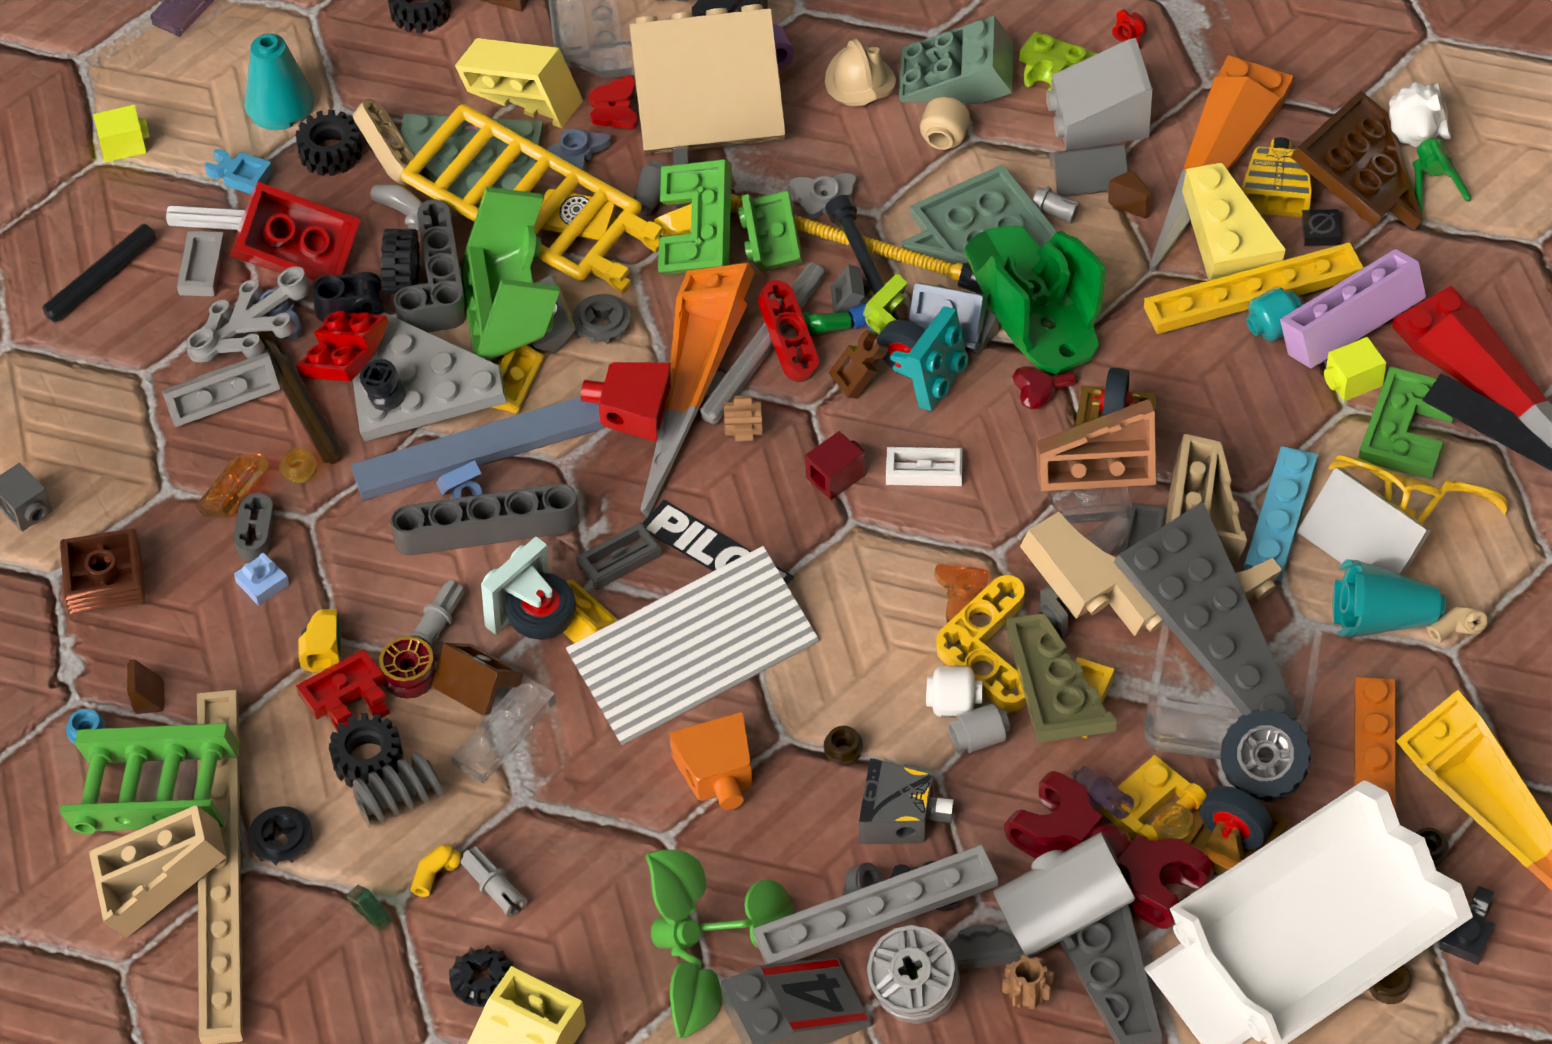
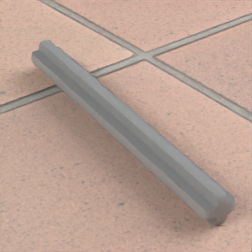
[700,262,825,424]

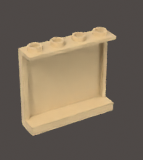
[629,4,785,155]

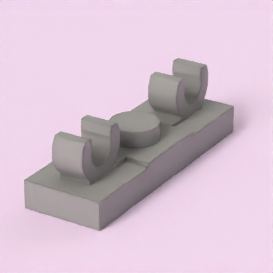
[162,352,280,427]

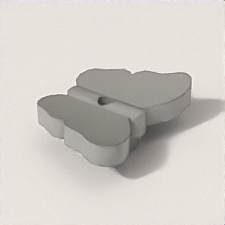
[790,173,856,219]

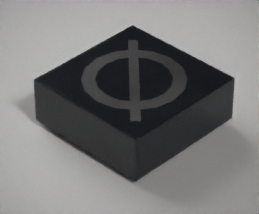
[1301,209,1342,246]

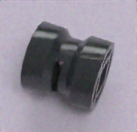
[359,359,406,411]

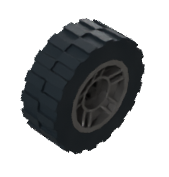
[1220,709,1311,802]

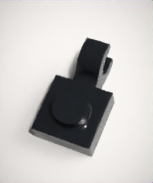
[1439,886,1495,965]

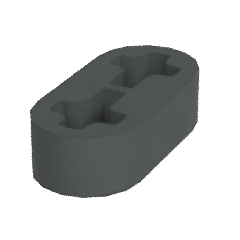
[233,493,275,562]

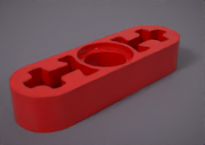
[758,280,819,382]

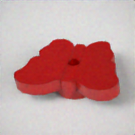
[589,75,638,129]

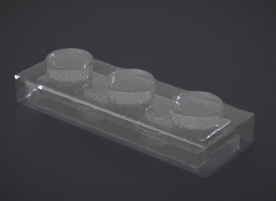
[451,675,556,784]

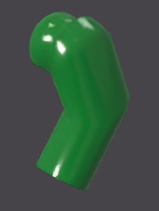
[802,311,851,336]

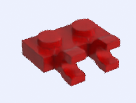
[296,649,390,733]

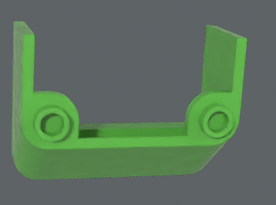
[461,187,560,360]

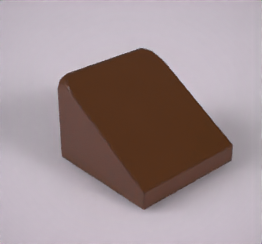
[1108,170,1152,219]
[127,659,164,714]

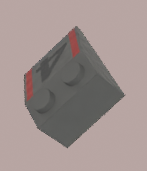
[721,956,871,1044]

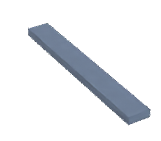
[351,396,607,500]

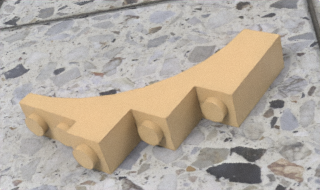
[1020,511,1282,636]

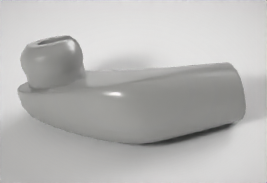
[370,184,422,231]

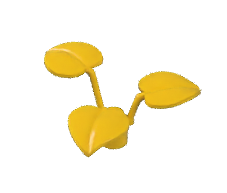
[1328,455,1508,523]

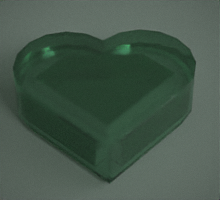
[346,884,392,931]

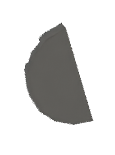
[948,925,1025,971]

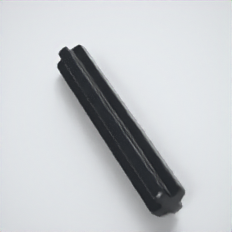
[42,224,156,322]

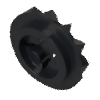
[248,806,313,866]
[449,944,514,1007]

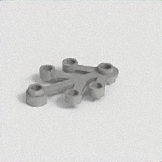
[186,266,310,363]

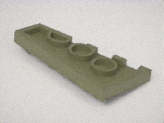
[1006,613,1117,743]

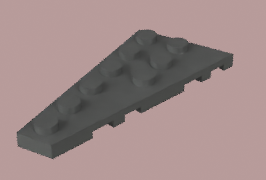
[1114,502,1299,721]

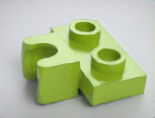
[1019,32,1098,90]

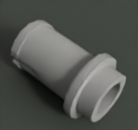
[1033,187,1080,224]

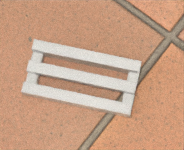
[886,447,962,486]

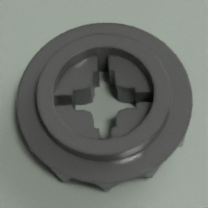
[572,294,631,344]

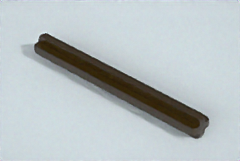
[255,331,343,464]

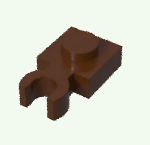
[828,330,889,399]

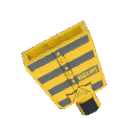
[1242,137,1312,218]

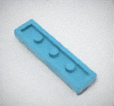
[1244,446,1318,581]

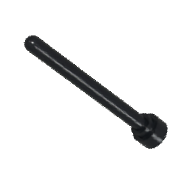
[825,195,902,320]

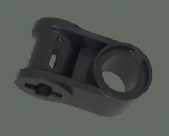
[312,272,384,323]

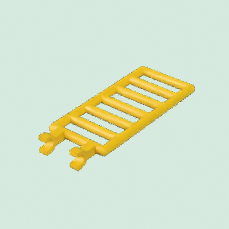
[401,104,663,294]

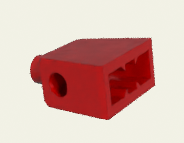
[581,362,672,442]

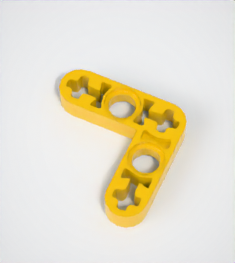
[936,575,1026,712]

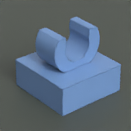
[435,460,482,499]

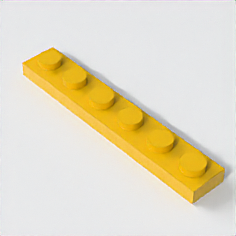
[1144,242,1364,334]

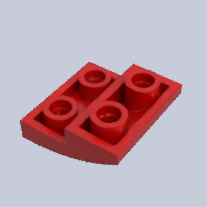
[296,311,389,382]

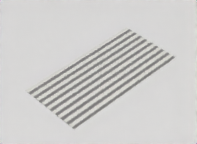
[566,546,820,745]

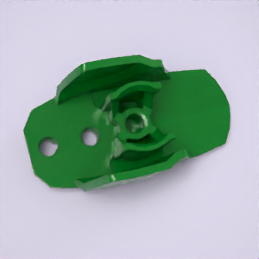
[964,226,1106,374]

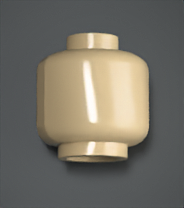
[920,96,970,150]

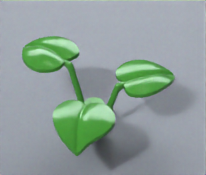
[645,849,795,1038]

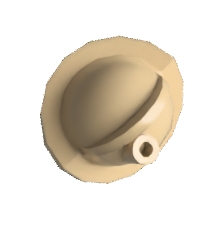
[825,39,896,106]

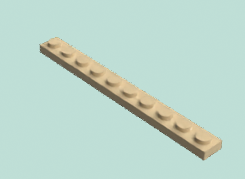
[197,690,243,1044]

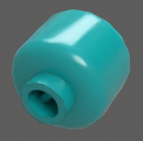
[1246,287,1302,342]

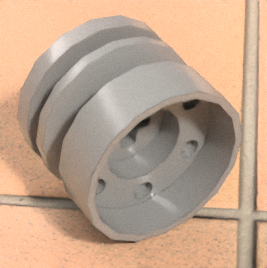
[867,925,960,1024]

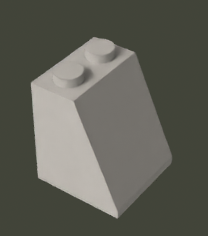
[1046,38,1152,150]

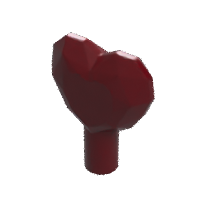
[1012,366,1076,409]

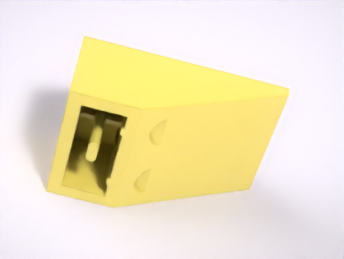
[468,966,586,1044]

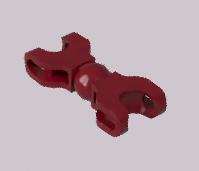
[1004,771,1213,929]

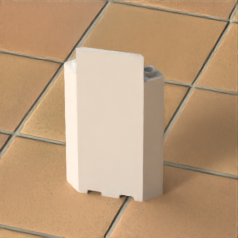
[1144,780,1473,1044]

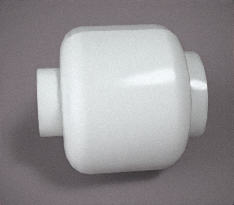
[926,666,983,718]

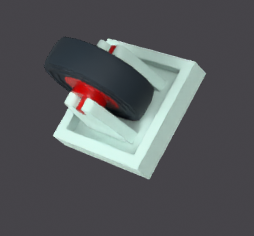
[481,537,576,640]

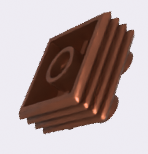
[60,528,145,614]

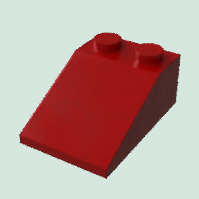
[229,182,361,282]

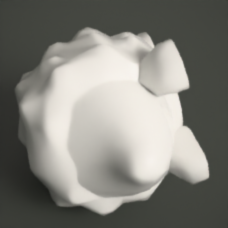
[1389,82,1451,148]

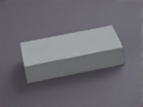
[177,231,226,296]

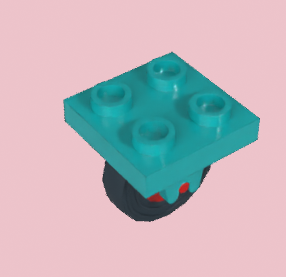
[877,306,968,412]

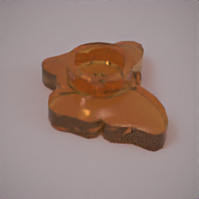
[934,564,989,623]

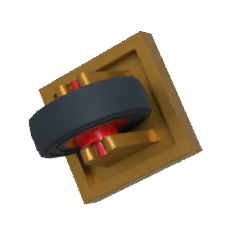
[1075,368,1156,427]
[1183,786,1289,874]

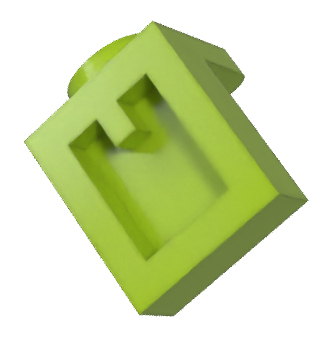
[863,273,908,334]

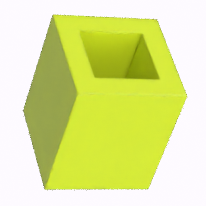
[93,105,150,163]
[1324,337,1386,402]

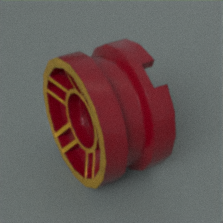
[379,636,436,699]

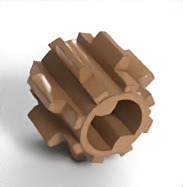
[724,395,763,442]
[1002,955,1054,1009]

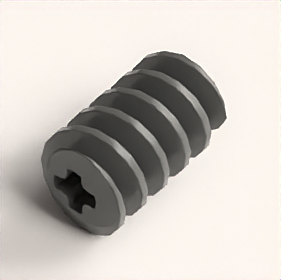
[353,752,444,828]

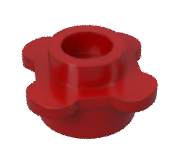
[1112,9,1147,47]

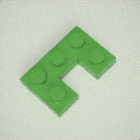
[658,159,732,275]
[1358,366,1453,479]

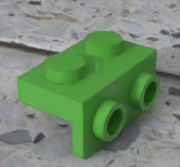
[738,191,803,272]

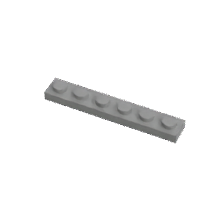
[753,845,998,965]

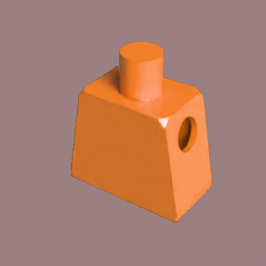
[669,712,752,810]

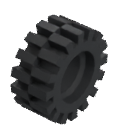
[388,0,452,33]
[295,110,362,176]
[380,228,420,294]
[329,713,403,788]

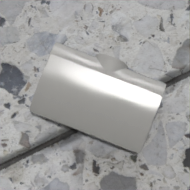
[993,832,1135,957]

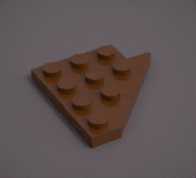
[1291,91,1423,231]

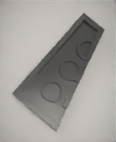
[1059,904,1162,1044]

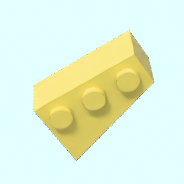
[455,38,583,129]
[1182,163,1286,281]

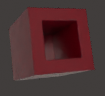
[805,431,865,500]

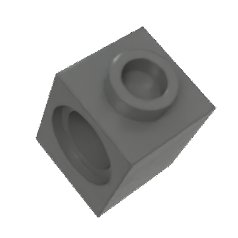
[0,462,52,532]

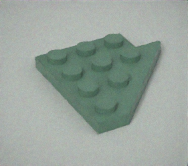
[400,114,544,208]
[902,164,1057,264]

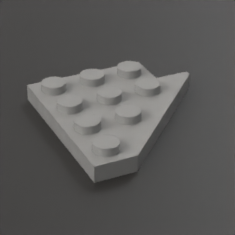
[353,313,507,442]

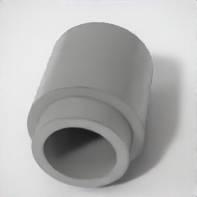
[948,704,1010,753]

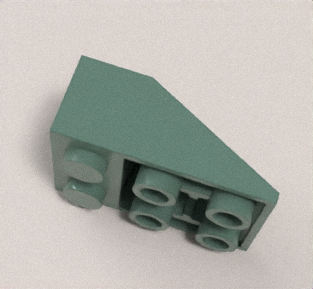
[899,15,1014,104]

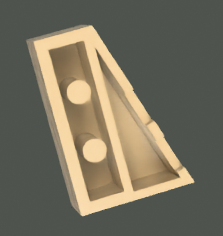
[1165,434,1247,567]
[89,805,226,939]

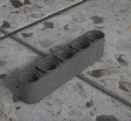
[390,484,579,555]

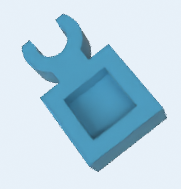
[205,149,273,194]

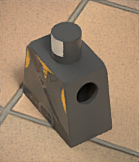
[859,758,954,844]

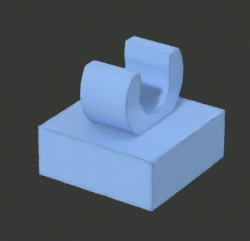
[234,552,289,606]

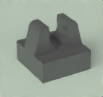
[830,264,871,314]

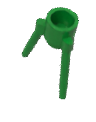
[1412,138,1471,215]

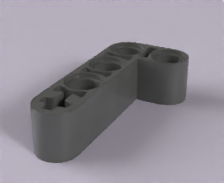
[394,199,467,332]

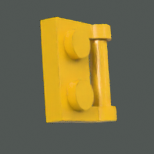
[1099,755,1207,841]

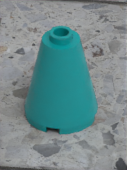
[244,34,314,130]
[1332,559,1446,638]

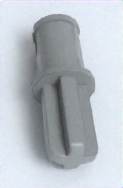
[411,580,465,649]
[461,847,527,917]

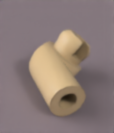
[1427,607,1488,643]

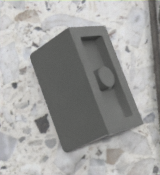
[1049,143,1127,196]

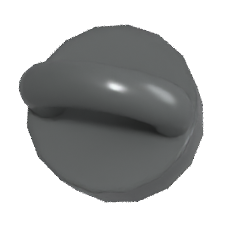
[842,863,884,896]

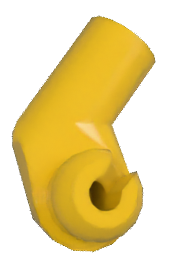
[410,844,462,897]

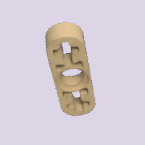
[353,99,415,186]

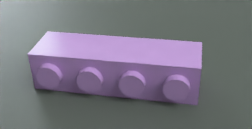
[1280,249,1426,368]

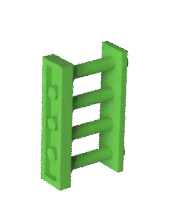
[59,723,240,835]

